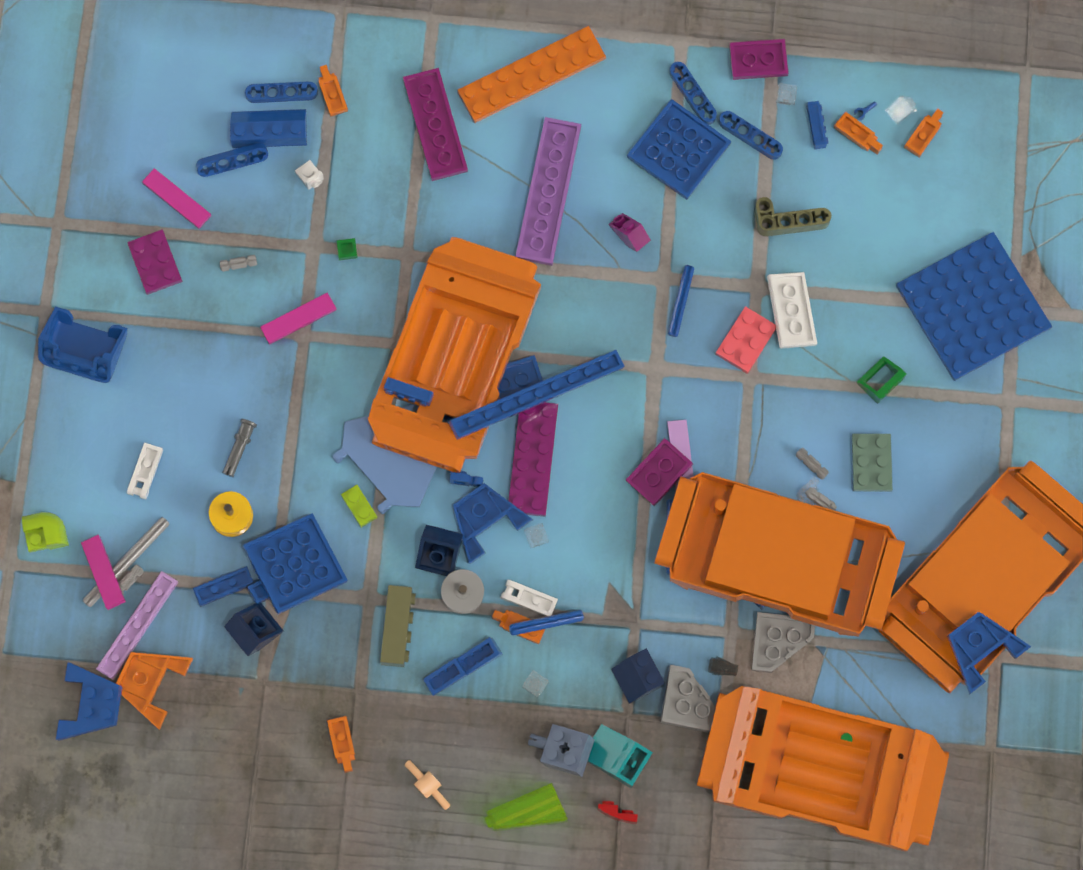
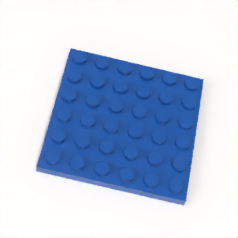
[896,232,1052,381]

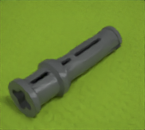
[222,419,257,477]

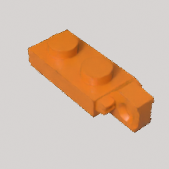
[318,64,348,117]
[904,108,944,158]
[834,112,883,155]
[492,610,545,644]
[327,716,355,773]

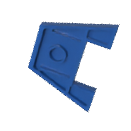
[453,483,533,564]
[947,612,1031,694]
[56,662,122,741]

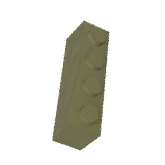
[380,585,416,667]

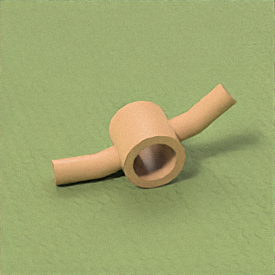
[405,760,450,810]

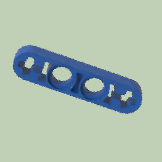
[670,62,717,125]
[245,81,318,103]
[719,111,783,160]
[196,143,268,177]

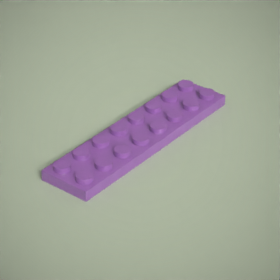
[515,117,581,266]

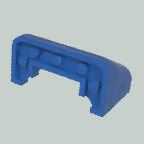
[38,306,128,383]

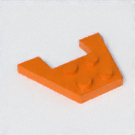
[116,652,193,730]

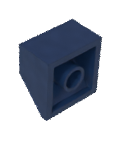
[415,525,464,576]
[224,603,283,656]
[611,648,665,704]

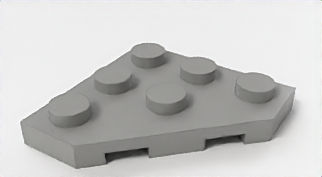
[751,612,815,673]
[660,665,715,733]

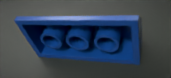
[230,109,307,148]

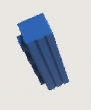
[806,101,828,150]
[384,377,434,407]

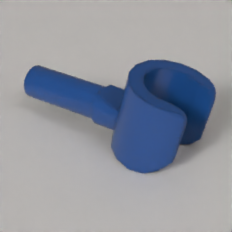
[854,101,877,121]

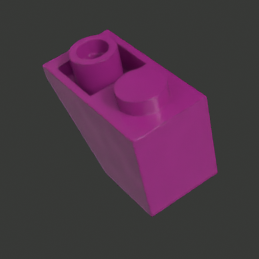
[608,213,651,252]

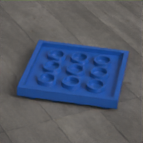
[627,99,732,200]
[243,513,348,615]

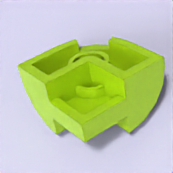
[22,512,69,553]

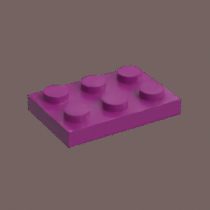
[729,39,789,80]
[127,229,183,295]
[626,438,693,507]

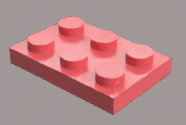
[715,306,776,374]

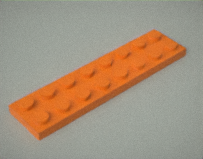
[458,26,606,123]

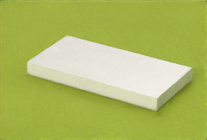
[767,272,817,349]

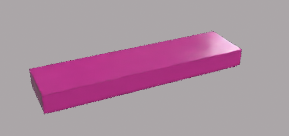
[142,168,211,229]
[260,292,337,345]
[81,535,126,610]

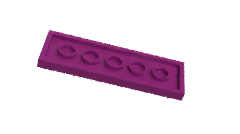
[403,68,468,181]
[509,402,558,517]

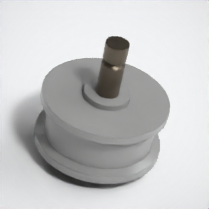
[441,569,484,614]

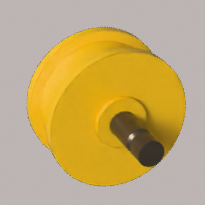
[209,491,253,537]

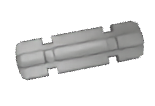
[220,255,257,272]
[796,448,829,480]
[805,487,837,510]
[119,565,144,594]

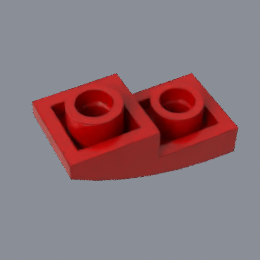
[598,801,638,824]

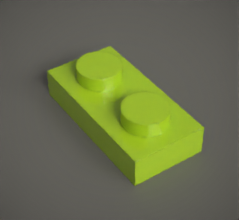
[341,485,378,528]

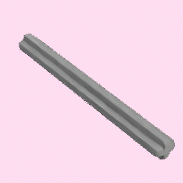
[83,517,169,607]

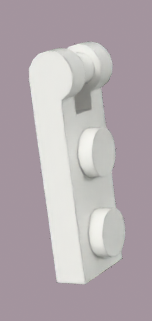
[127,443,163,500]
[500,580,558,617]

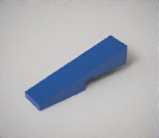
[423,637,503,696]

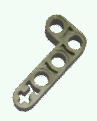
[755,197,832,237]

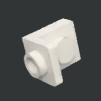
[295,160,324,190]

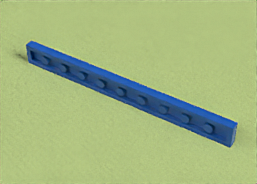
[449,350,625,440]

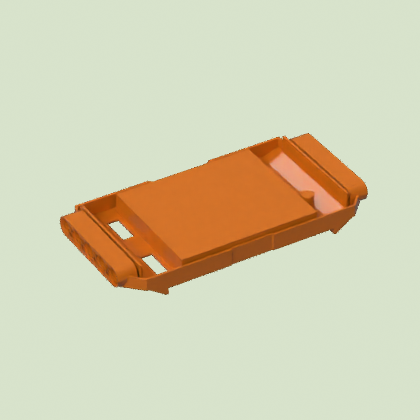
[368,237,541,473]
[878,461,1083,693]
[654,472,905,637]
[697,686,949,852]

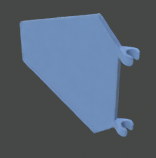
[333,404,447,514]

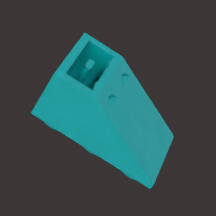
[587,724,653,788]

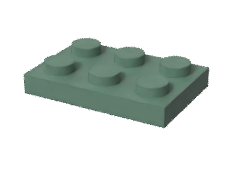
[852,434,893,492]

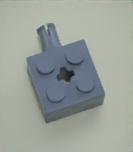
[528,724,594,777]

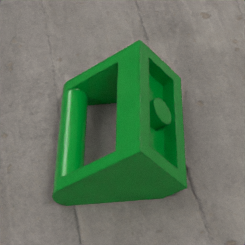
[857,356,907,404]

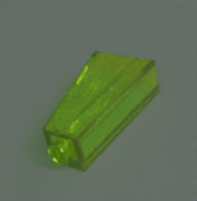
[484,783,568,832]

